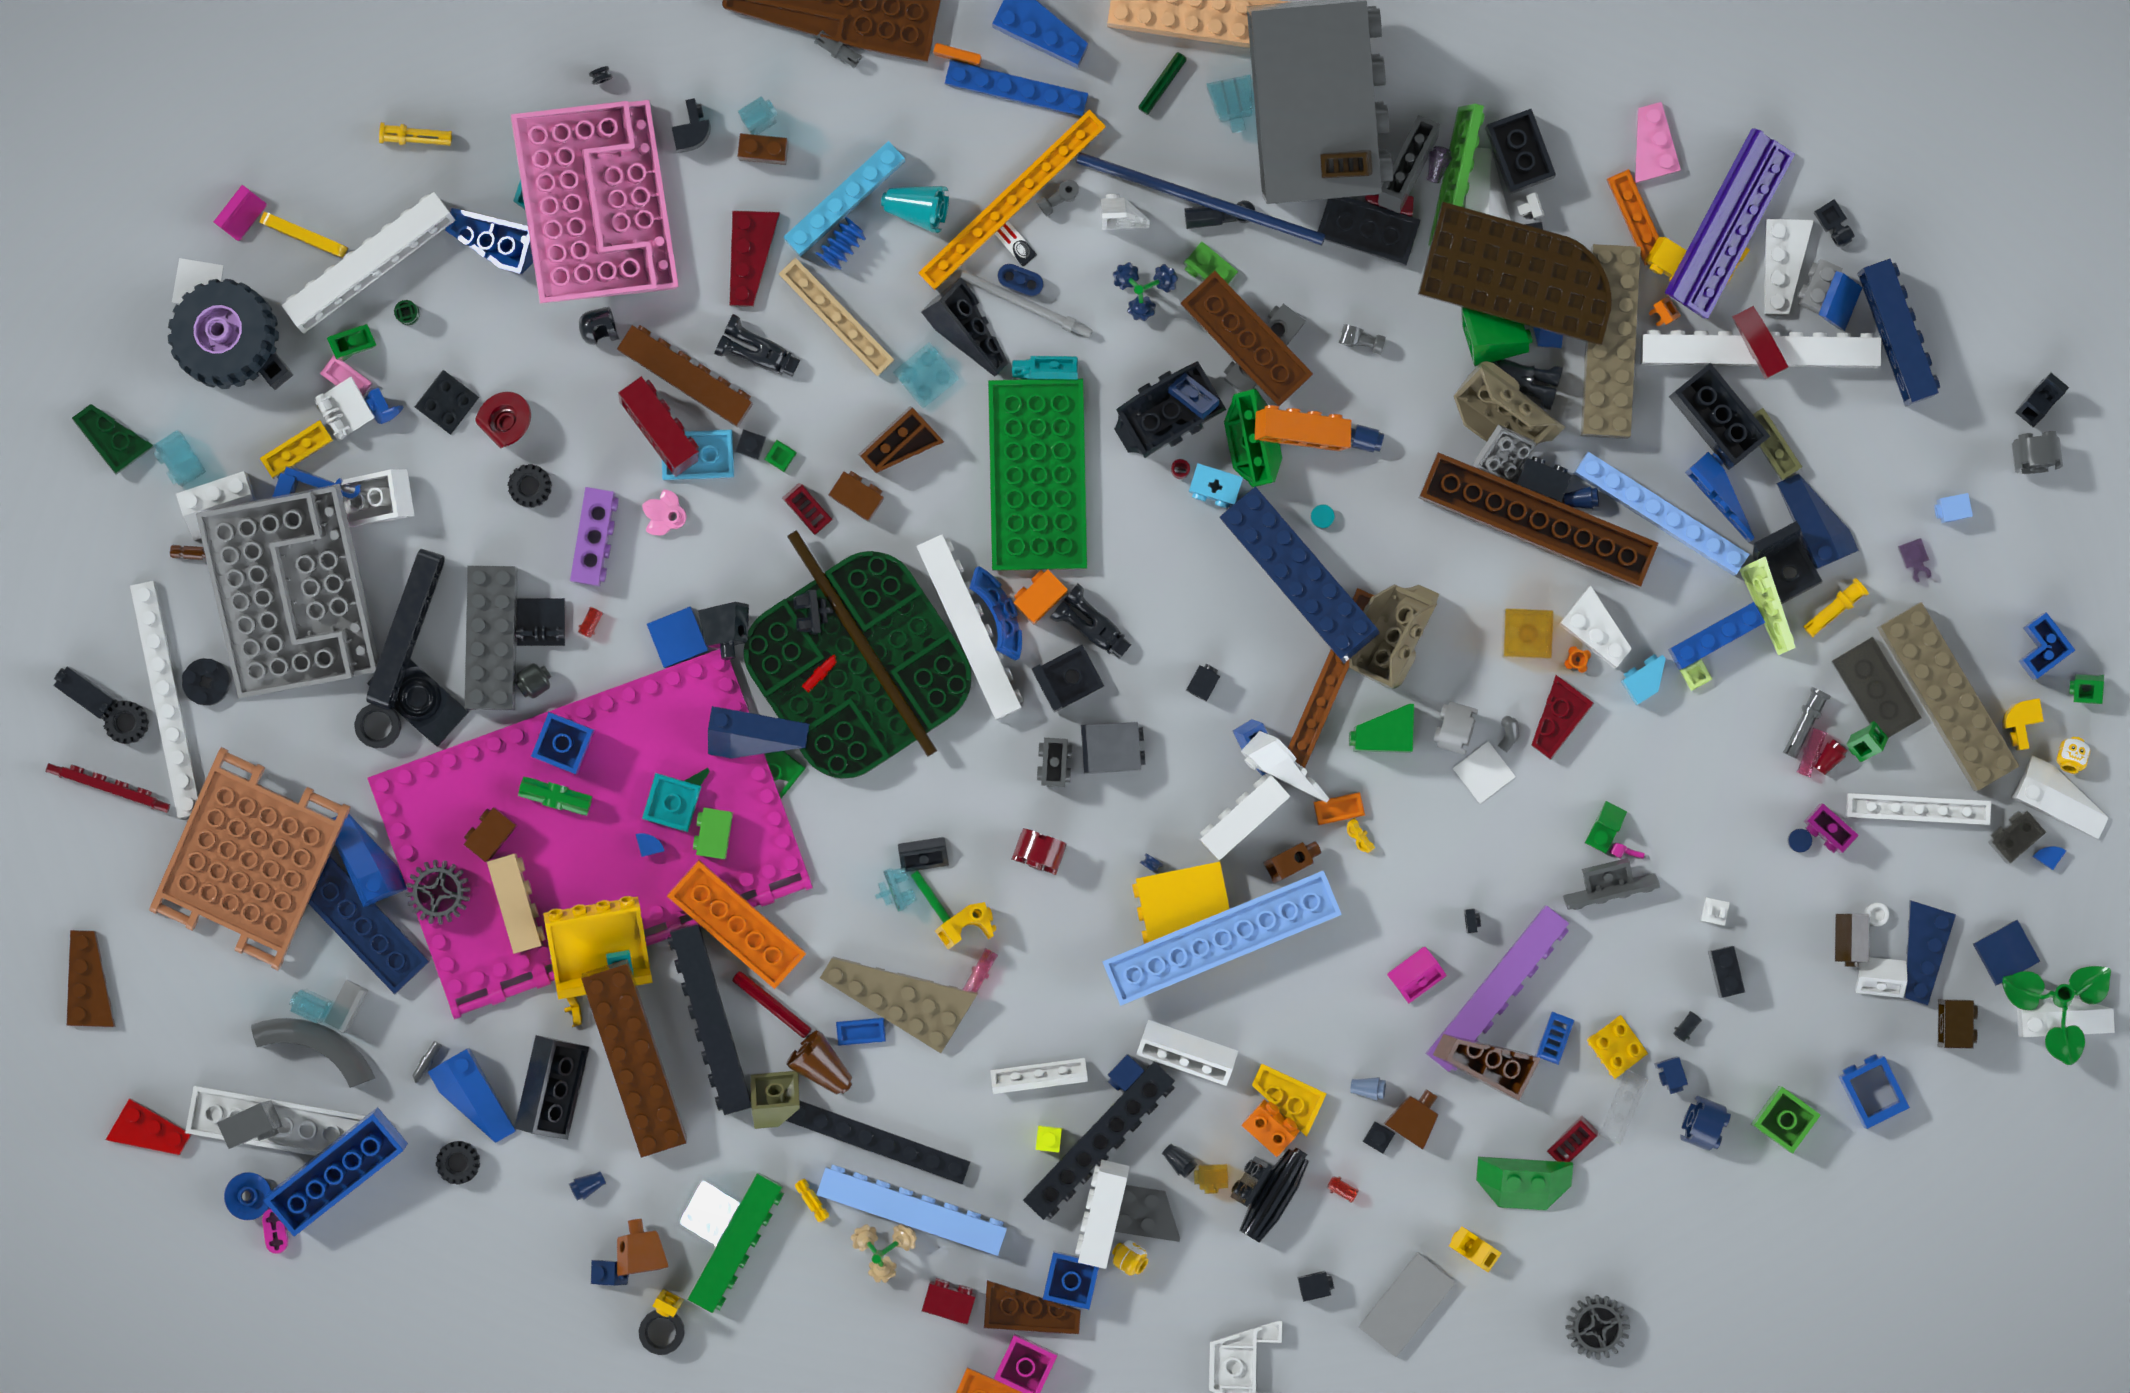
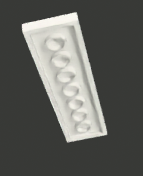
[185,1086,365,1156]

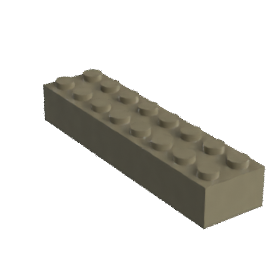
[1581,244,1641,439]
[1877,602,2019,791]

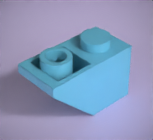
[1621,654,1666,705]

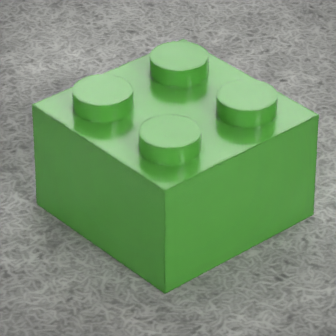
[1751,1086,1821,1154]

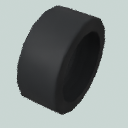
[354,704,401,748]
[638,1310,685,1355]

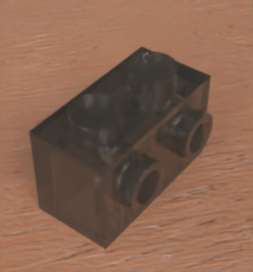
[1988,811,2046,864]

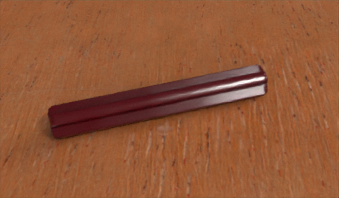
[732,971,811,1038]

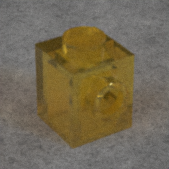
[1194,1163,1228,1194]

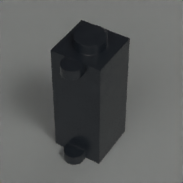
[53,666,117,719]

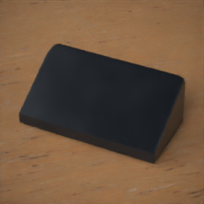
[898,837,949,873]

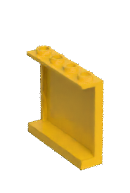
[1132,861,1230,944]
[543,896,653,1000]

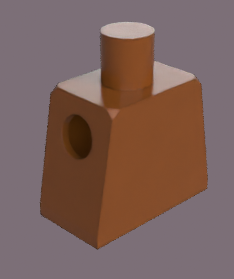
[617,1218,669,1276]

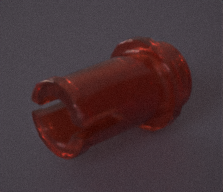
[578,607,604,638]
[1327,1176,1359,1203]

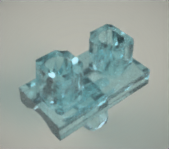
[875,868,917,911]

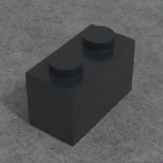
[1516,456,1572,502]
[1708,946,1745,998]

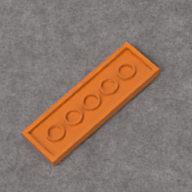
[667,859,806,989]

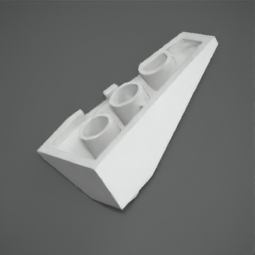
[1464,148,1511,221]

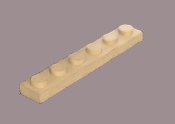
[779,257,895,377]

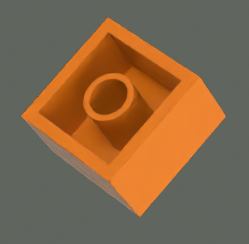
[1014,569,1068,625]

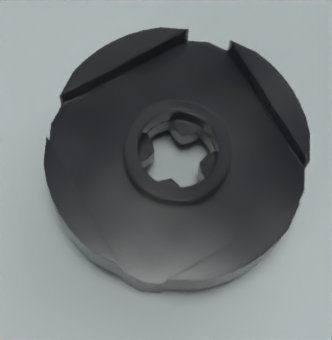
[182,658,231,706]

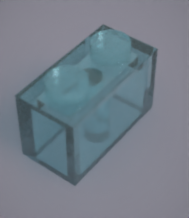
[738,96,778,135]
[154,430,206,487]
[289,989,332,1023]

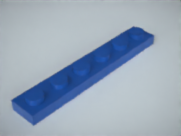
[945,60,1088,117]

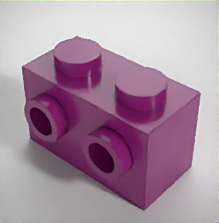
[1804,803,1859,853]

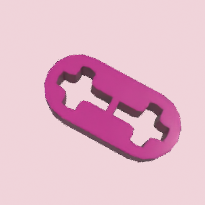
[262,1209,288,1254]

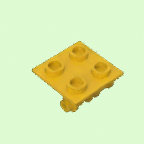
[1587,1015,1648,1079]

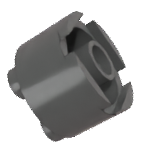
[2012,431,2063,474]

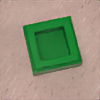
[764,440,797,473]

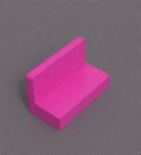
[213,185,267,241]
[1387,947,1447,1004]

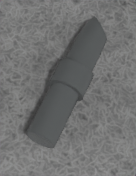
[412,1041,442,1084]

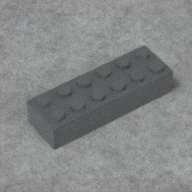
[464,565,518,710]

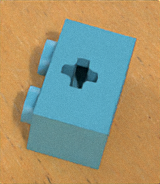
[1189,463,1243,509]

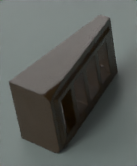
[1320,150,1372,178]

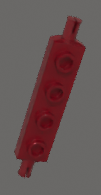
[45,763,171,813]

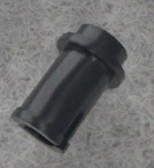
[1673,1011,1702,1042]

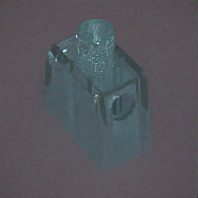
[1206,74,1252,133]

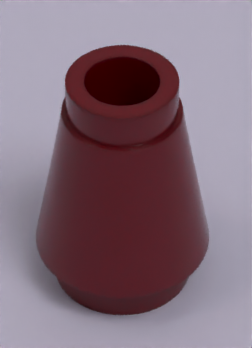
[1814,739,1848,775]

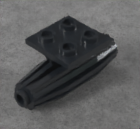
[1230,1147,1309,1243]

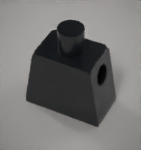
[698,601,749,660]

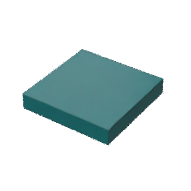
[642,773,702,832]

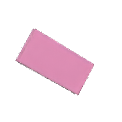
[320,355,373,396]

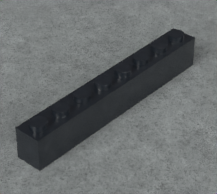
[667,923,752,1115]

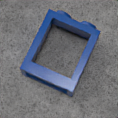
[1839,1054,1910,1129]

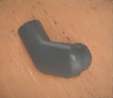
[1498,716,1519,753]

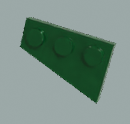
[72,404,154,475]

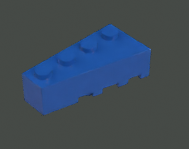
[992,0,1088,69]

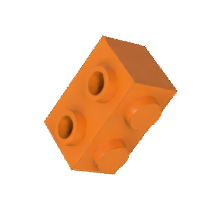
[1241,1099,1300,1157]

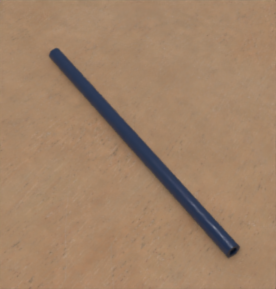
[1076,152,1326,246]

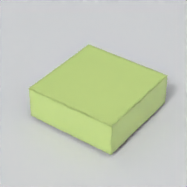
[1679,659,1712,691]

